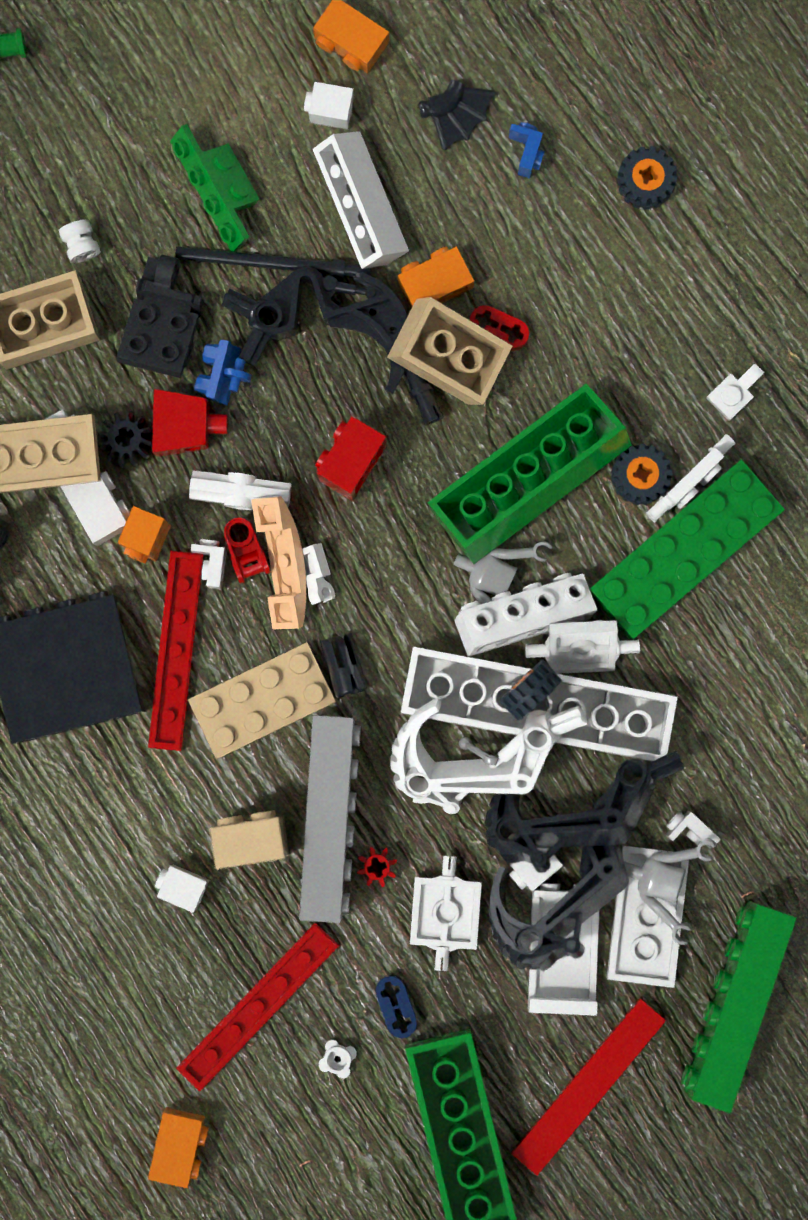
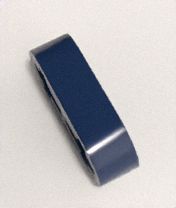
[376,975,417,1038]

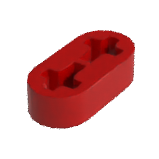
[470,305,529,351]

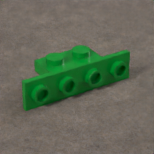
[170,124,260,252]

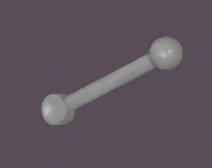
[459,737,498,765]

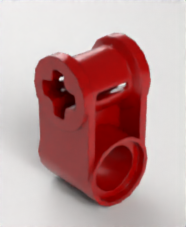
[224,517,271,584]

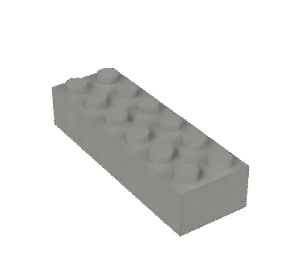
[299,716,361,923]

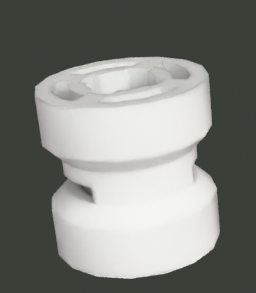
[58,219,101,263]

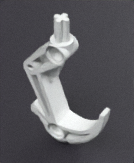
[390,698,587,814]

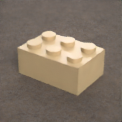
[0,270,100,370]
[387,297,512,405]
[210,810,290,869]

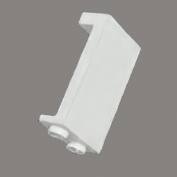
[528,883,599,1016]

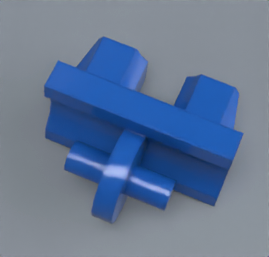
[194,339,252,406]

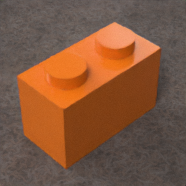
[313,0,390,74]
[398,246,474,309]
[118,506,171,564]
[148,1107,209,1188]

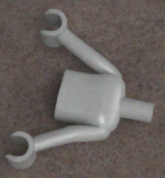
[453,541,552,604]
[624,839,717,945]

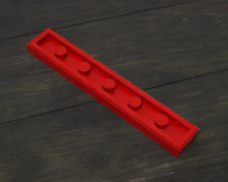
[148,551,204,751]
[176,922,339,1092]
[511,998,666,1176]

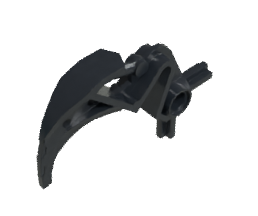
[221,266,407,394]

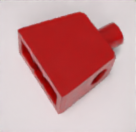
[152,389,228,456]

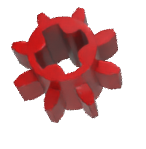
[357,846,397,887]

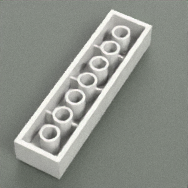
[401,647,677,761]

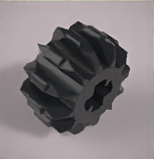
[98,411,153,468]

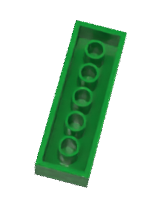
[427,383,632,565]
[589,459,785,640]
[681,900,796,1114]
[405,1028,516,1220]

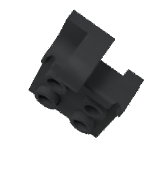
[116,254,203,378]

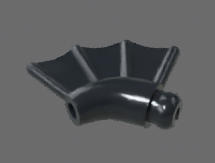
[418,79,495,151]

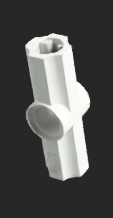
[189,471,291,510]

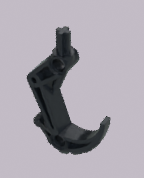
[485,751,685,873]
[489,783,629,971]

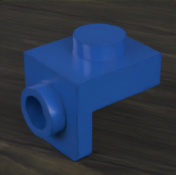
[508,123,545,178]

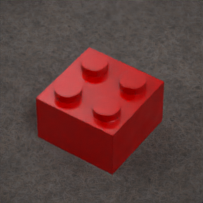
[315,416,387,502]

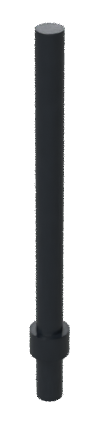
[175,246,371,279]

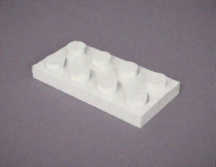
[607,845,689,988]

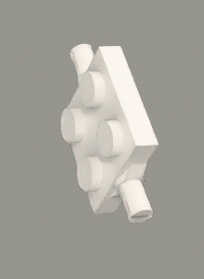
[646,434,735,523]
[525,620,640,674]
[410,856,482,971]

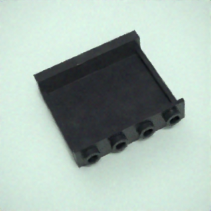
[0,591,145,744]

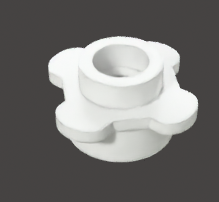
[319,1040,357,1078]

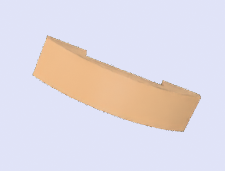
[251,496,306,629]

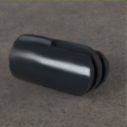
[320,633,367,698]

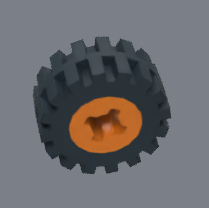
[617,146,677,210]
[611,444,672,505]
[499,660,562,721]

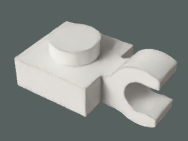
[706,364,764,421]
[302,543,335,605]

